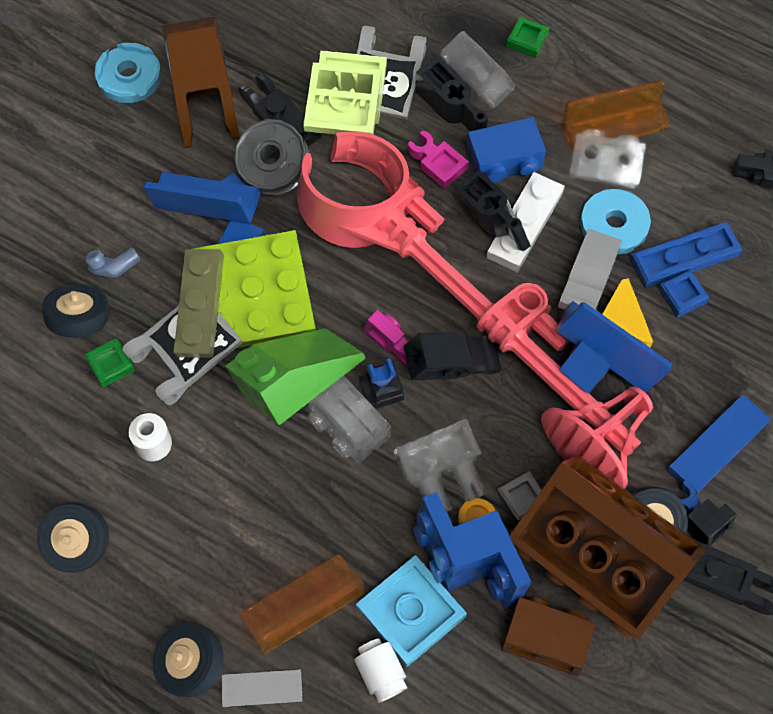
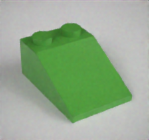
[225,328,366,425]

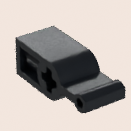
[415,56,488,131]
[454,170,531,252]
[403,332,502,380]

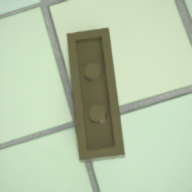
[174,249,224,358]

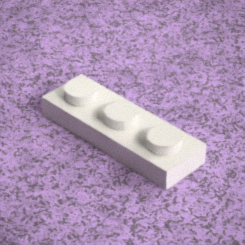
[487,172,565,273]

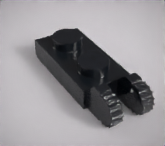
[238,72,321,146]
[684,538,773,616]

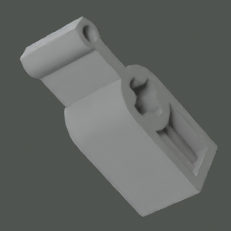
[558,229,622,310]

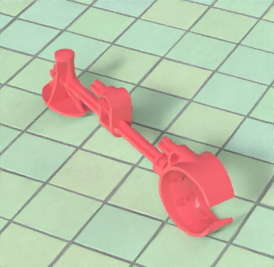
[297,131,653,489]

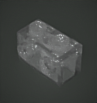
[568,129,646,189]

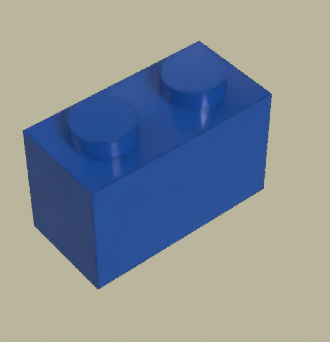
[466,117,546,183]

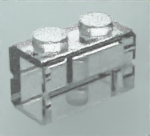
[440,31,516,109]
[307,376,391,463]

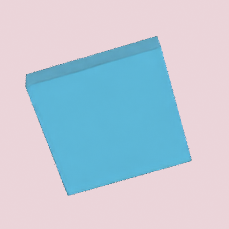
[356,555,467,667]

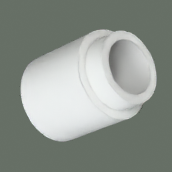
[129,413,172,461]
[354,638,407,703]

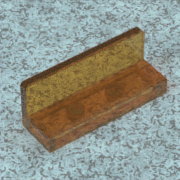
[562,80,670,152]
[241,555,364,655]

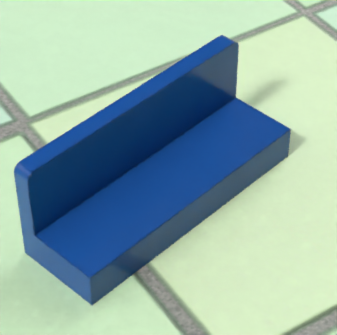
[143,172,261,224]
[556,301,672,393]

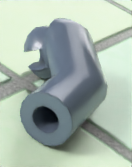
[85,247,141,278]

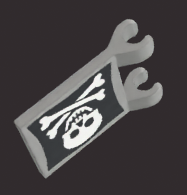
[356,26,427,119]
[123,305,243,405]

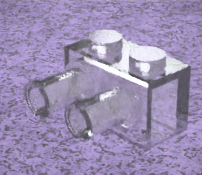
[393,419,488,512]

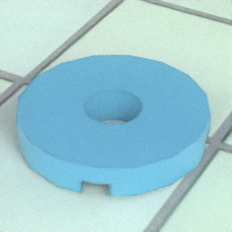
[94,43,162,103]
[580,189,651,255]

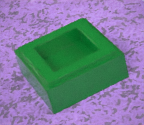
[506,17,549,58]
[84,338,135,388]

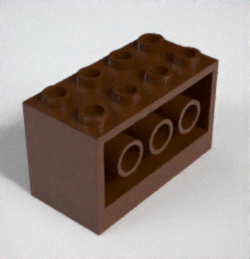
[510,455,706,640]

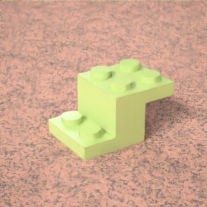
[304,51,387,135]

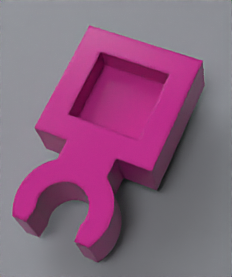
[407,131,469,189]
[363,310,409,368]

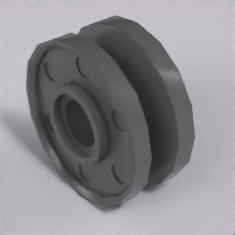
[234,119,310,197]

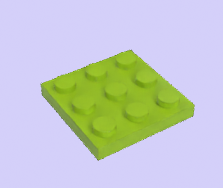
[193,230,316,348]

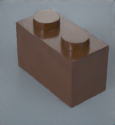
[502,596,596,677]

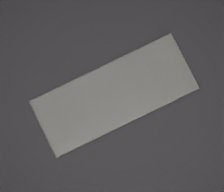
[222,669,302,707]

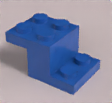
[413,492,531,611]

